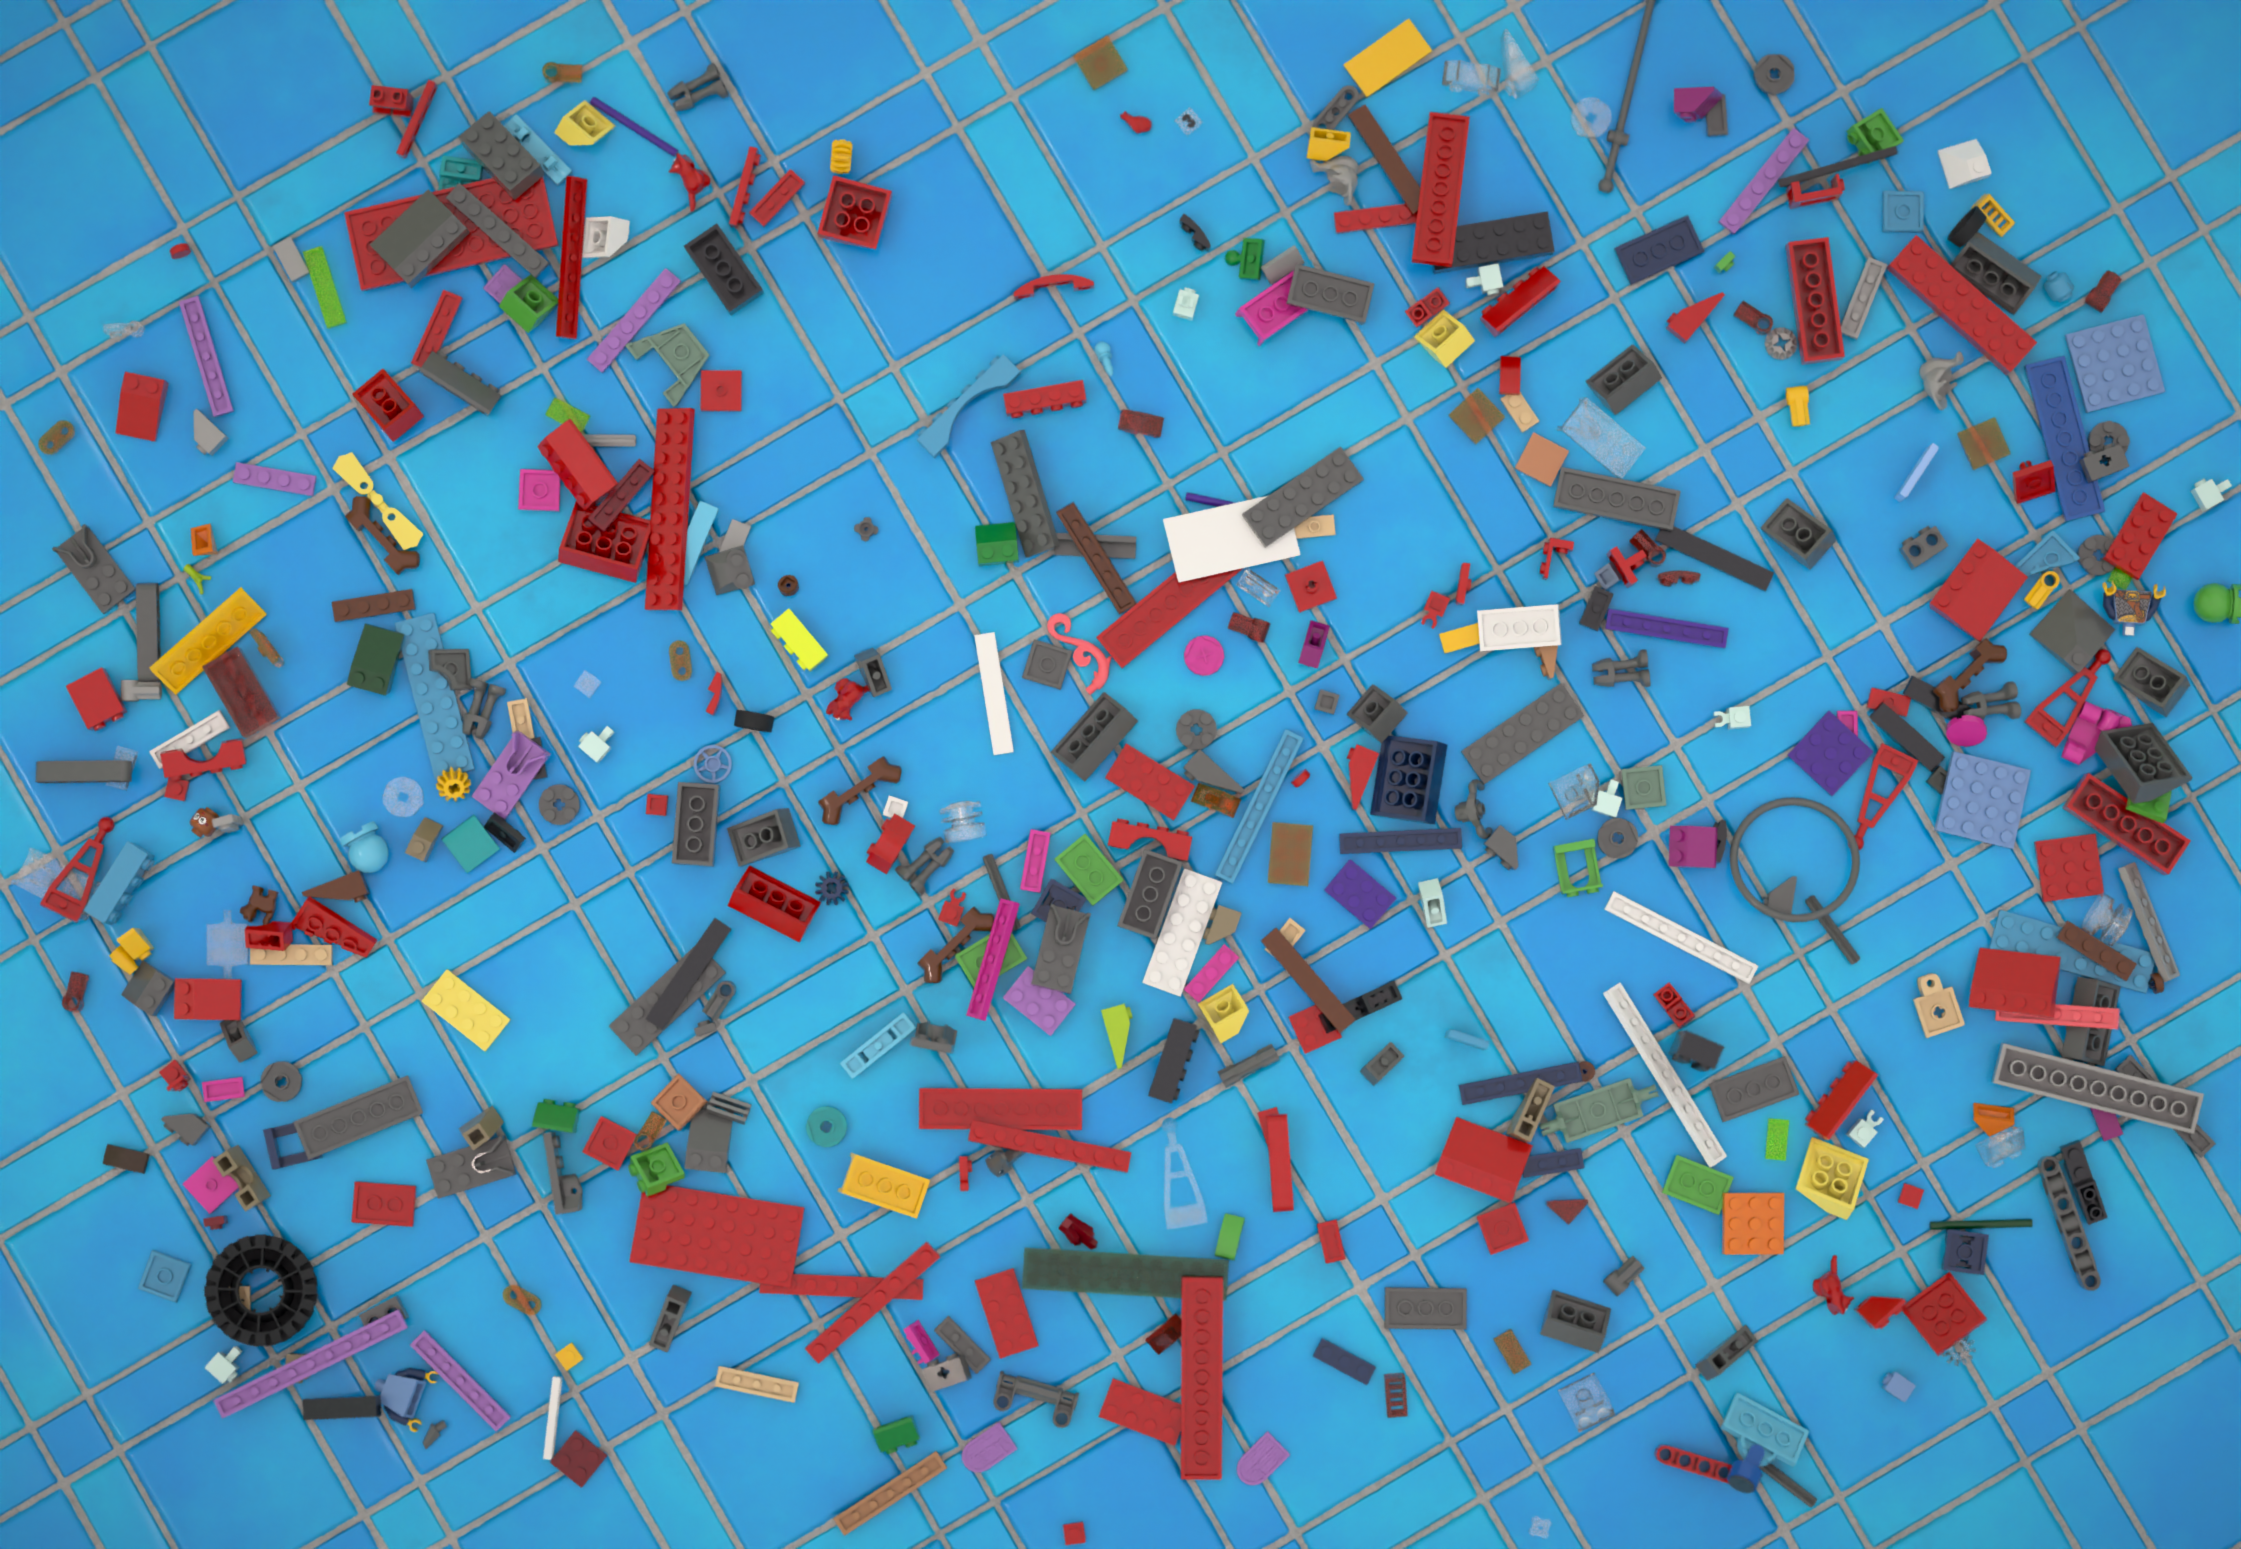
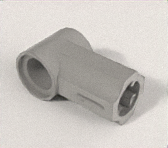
[121,680,162,702]

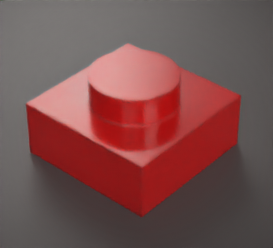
[164,777,190,801]
[1063,1522,1086,1545]

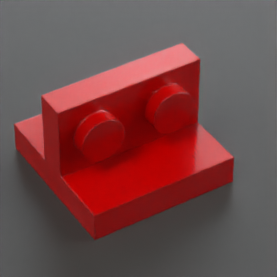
[1606,546,1647,589]

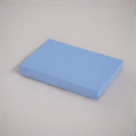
[1894,443,1939,502]

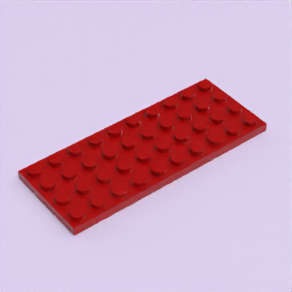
[344,177,559,291]

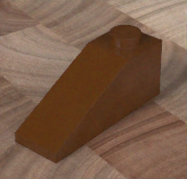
[302,870,370,903]

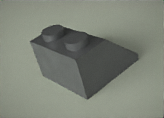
[1346,684,1408,744]
[121,960,175,1016]

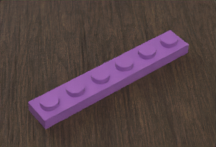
[1718,128,1809,235]
[587,268,681,373]
[179,296,234,417]
[410,1330,511,1432]

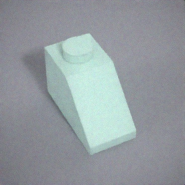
[1418,878,1447,928]

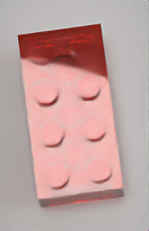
[202,646,282,738]

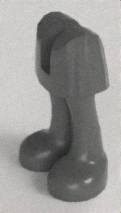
[667,62,729,111]
[1592,649,1651,687]
[462,678,506,739]
[1961,681,2021,720]
[895,837,954,896]

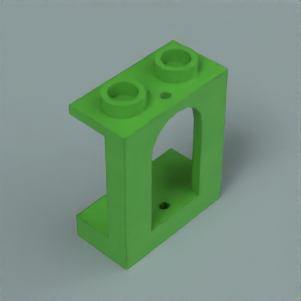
[1553,839,1603,898]

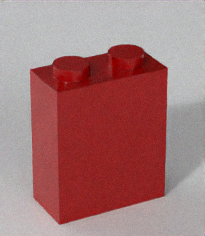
[66,667,127,731]

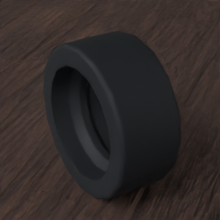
[734,710,774,733]

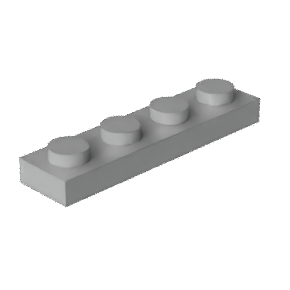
[1841,257,1887,340]

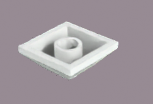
[1937,139,1992,189]
[582,216,630,258]

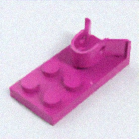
[1235,271,1308,346]

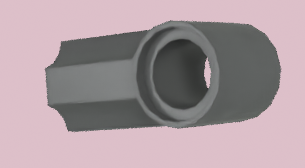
[702,981,736,1021]
[1603,1256,1645,1297]

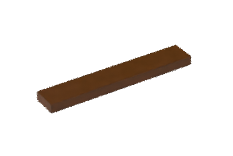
[1348,105,1420,215]
[1056,501,1137,614]
[1261,928,1356,1034]

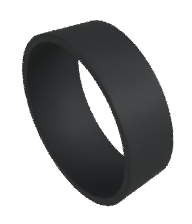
[1947,206,1987,247]

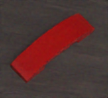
[1013,274,1094,300]

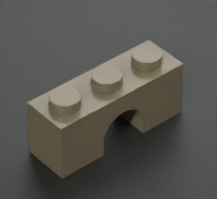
[212,1145,271,1212]

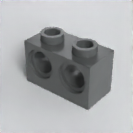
[1899,526,1949,569]
[359,1295,409,1326]

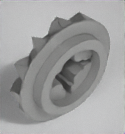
[1765,327,1797,360]

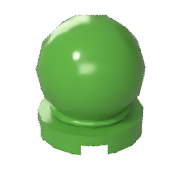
[2193,583,2241,624]

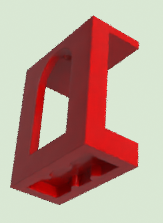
[1786,174,1845,209]

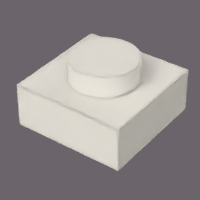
[883,796,909,818]

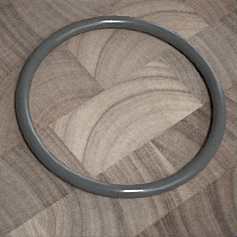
[1730,797,1860,922]

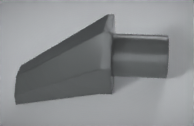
[423,1420,447,1449]

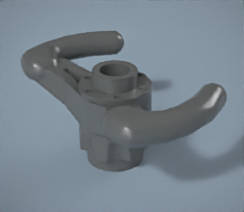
[1455,779,1492,839]

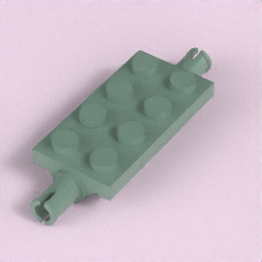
[1539,1078,1659,1143]

